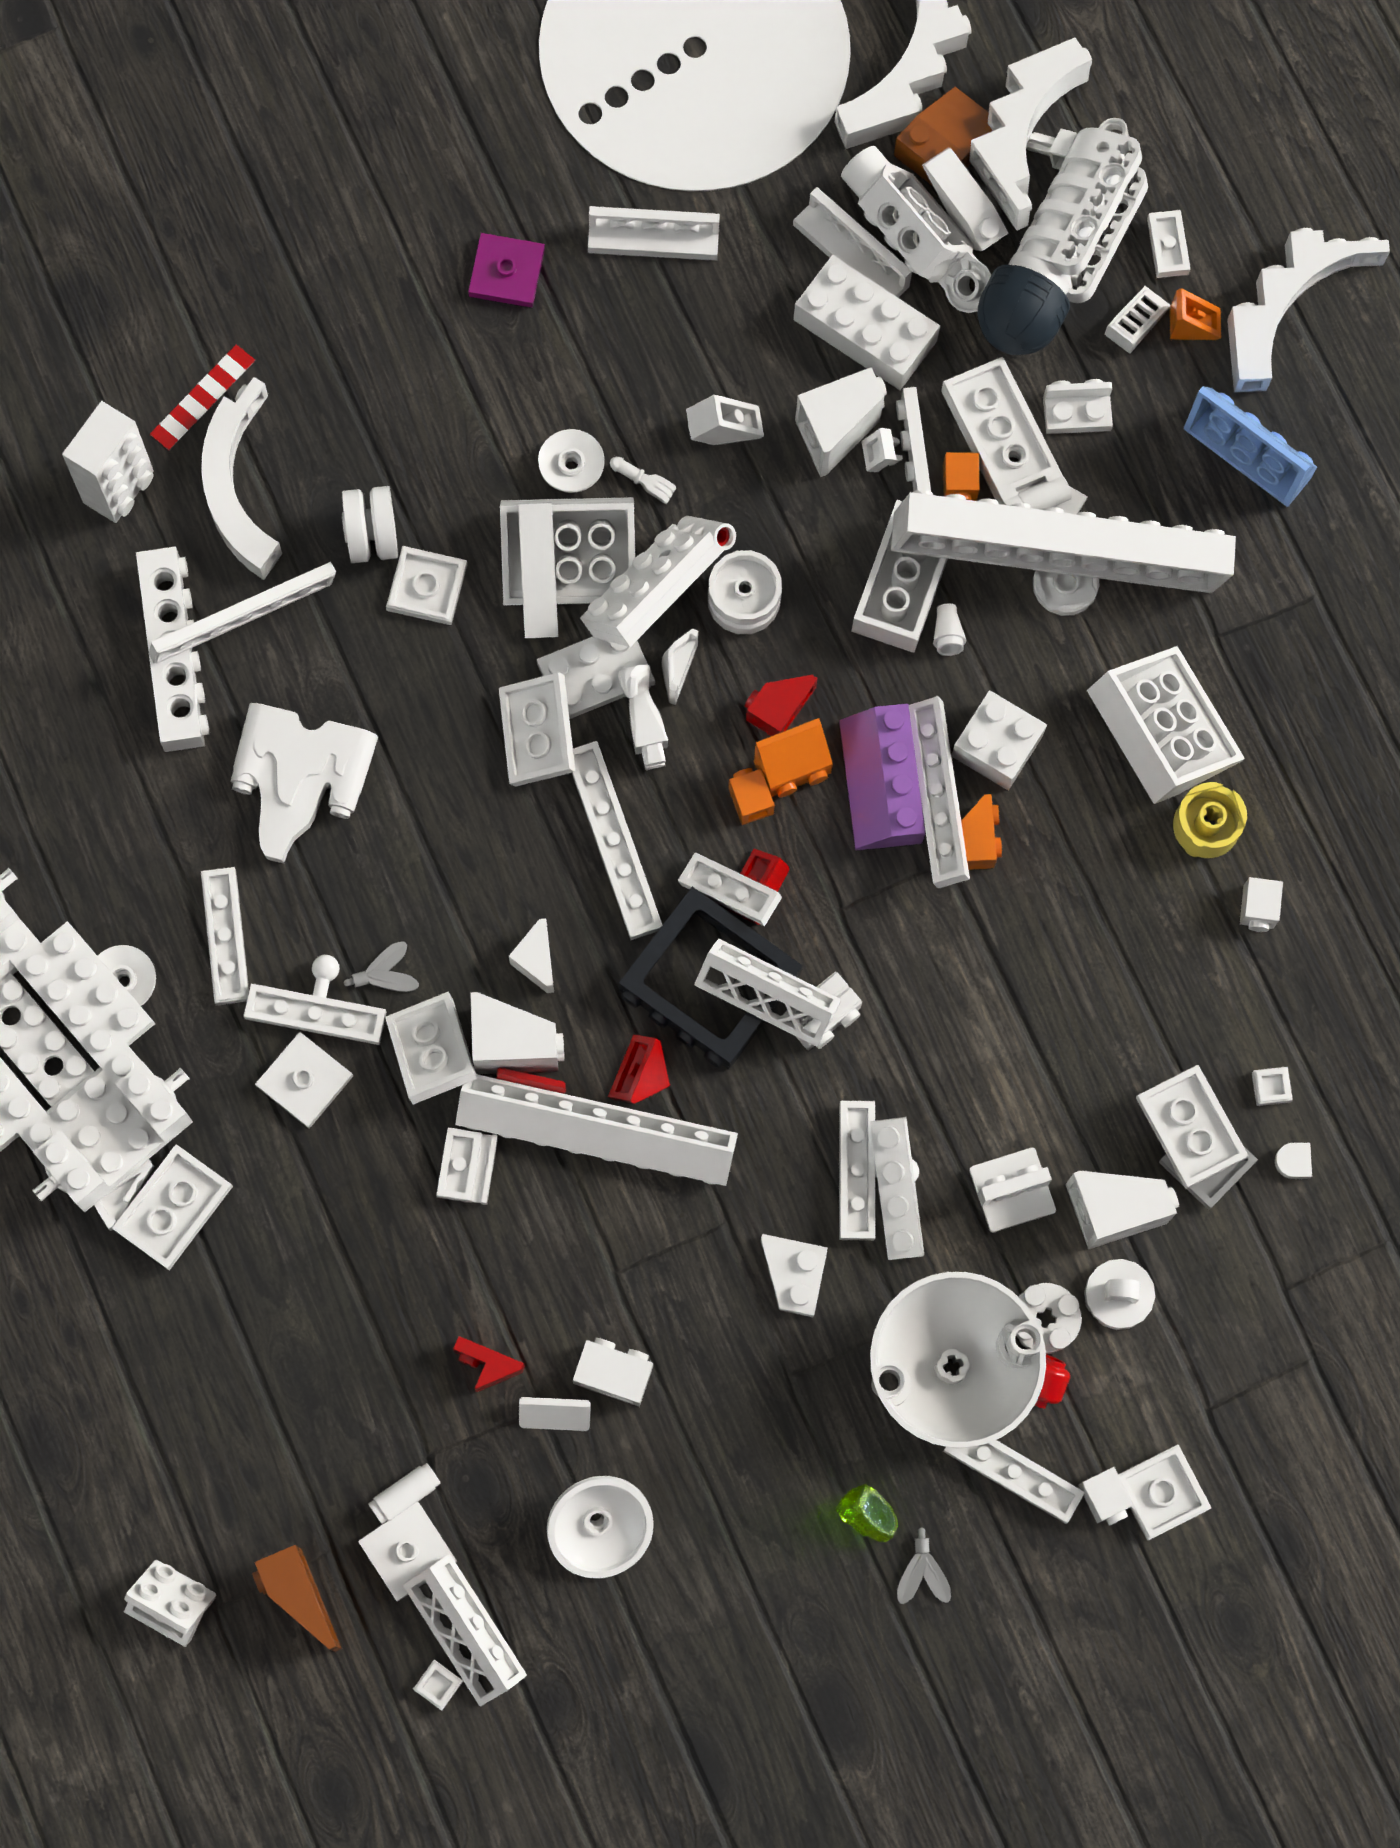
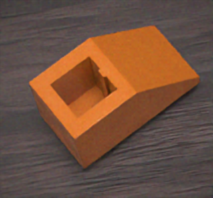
[961,794,1002,870]

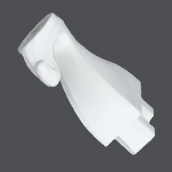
[618,665,668,770]

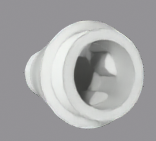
[933,604,966,656]

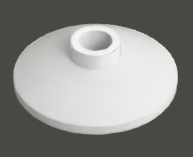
[538,429,604,493]
[98,945,156,1006]

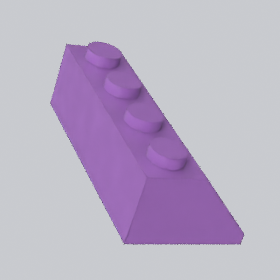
[839,704,925,850]

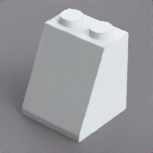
[795,367,887,477]
[471,992,564,1074]
[1065,1171,1179,1249]

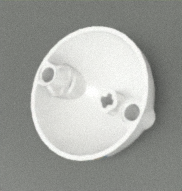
[870,1272,1046,1448]

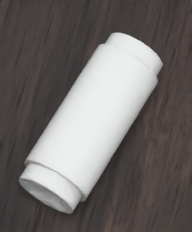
[368,1463,441,1524]

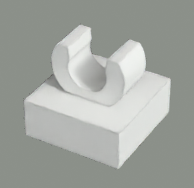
[862,428,903,472]

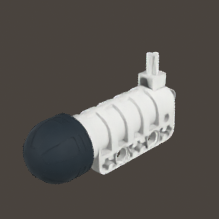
[977,118,1148,355]

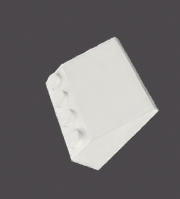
[500,497,635,605]
[1087,646,1245,804]

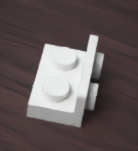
[1043,379,1113,434]

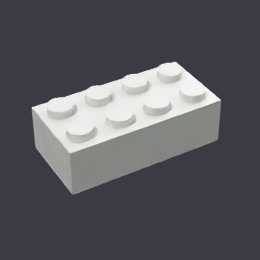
[793,255,940,390]
[62,401,154,523]
[851,500,948,653]

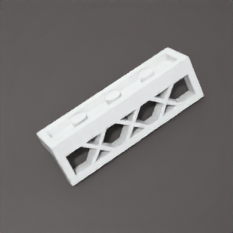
[793,187,912,298]
[588,206,720,261]
[694,938,841,1047]
[403,1554,527,1706]

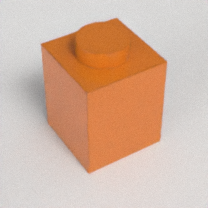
[943,452,980,501]
[728,768,775,825]

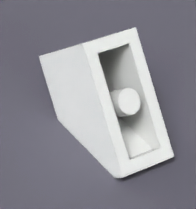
[686,395,764,445]

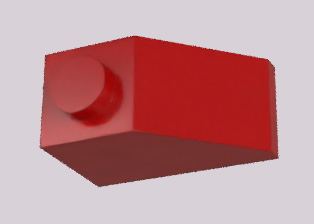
[745,675,818,736]

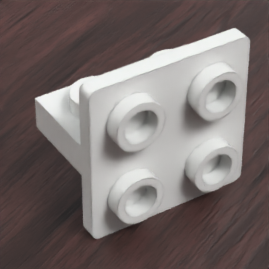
[969,1148,1056,1233]
[124,1560,216,1647]

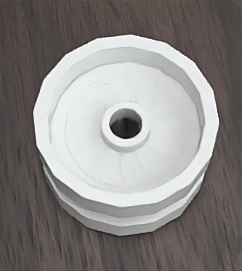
[342,486,398,563]
[708,550,782,634]

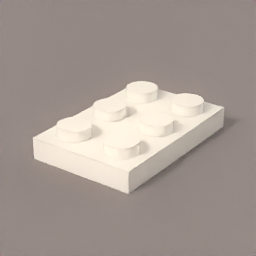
[537,637,655,719]
[499,672,576,787]
[385,991,477,1104]
[1136,1065,1249,1189]
[112,1144,233,1270]

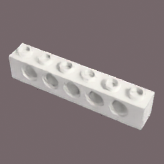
[136,547,209,752]

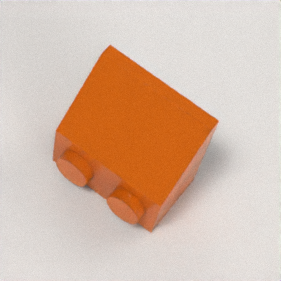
[754,718,833,798]

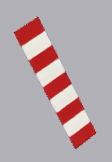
[150,344,255,450]

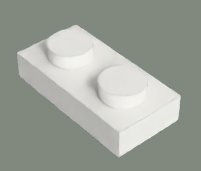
[1147,210,1191,278]

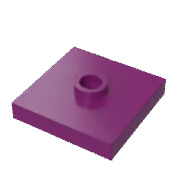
[468,233,545,308]

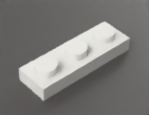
[678,852,782,926]

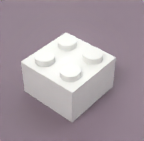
[951,690,1047,791]

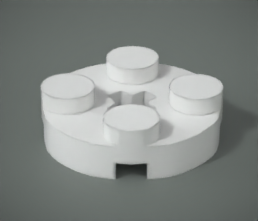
[1016,1283,1082,1354]

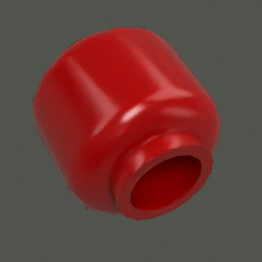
[1034,1354,1071,1409]

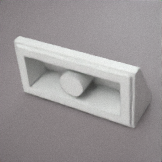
[519,1397,591,1431]

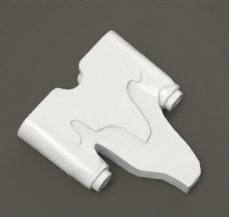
[230,703,378,863]

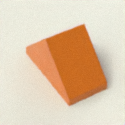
[1169,288,1221,340]

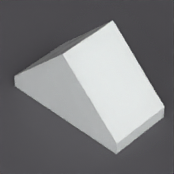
[509,919,554,993]

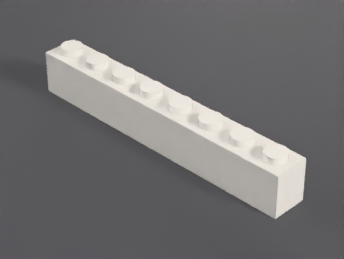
[455,1074,738,1186]

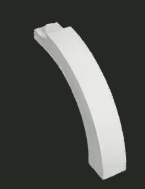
[202,377,282,580]

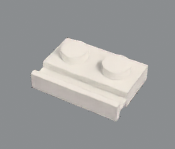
[436,1128,498,1205]

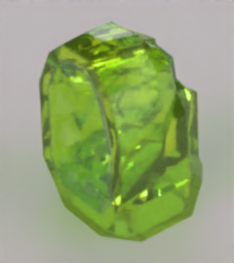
[835,1484,898,1542]

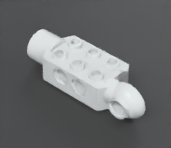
[841,146,991,313]

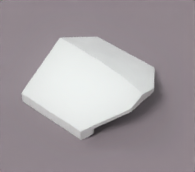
[661,629,698,705]

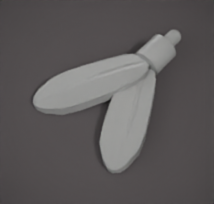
[344,942,419,993]
[897,1527,951,1604]

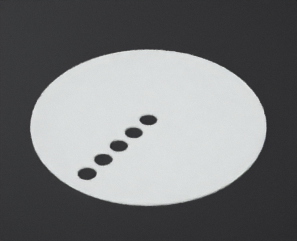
[539,0,851,191]

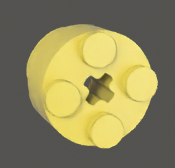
[1173,782,1247,858]

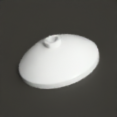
[547,1476,653,1578]

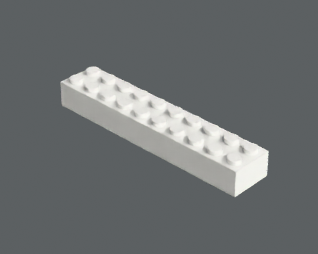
[891,490,1236,593]

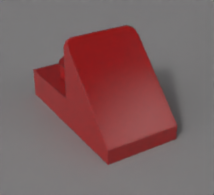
[453,1336,525,1392]

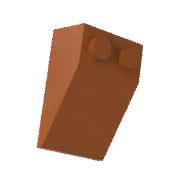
[894,87,993,186]
[252,1545,342,1652]

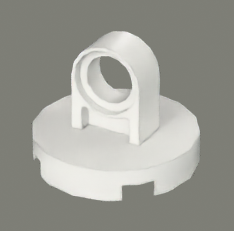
[1084,1259,1155,1330]

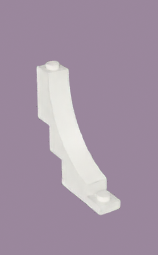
[969,38,1092,230]

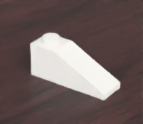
[922,147,1008,251]

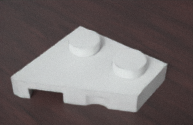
[761,1234,828,1317]

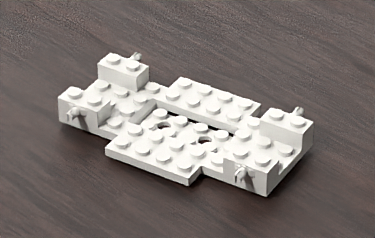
[0,867,193,1212]

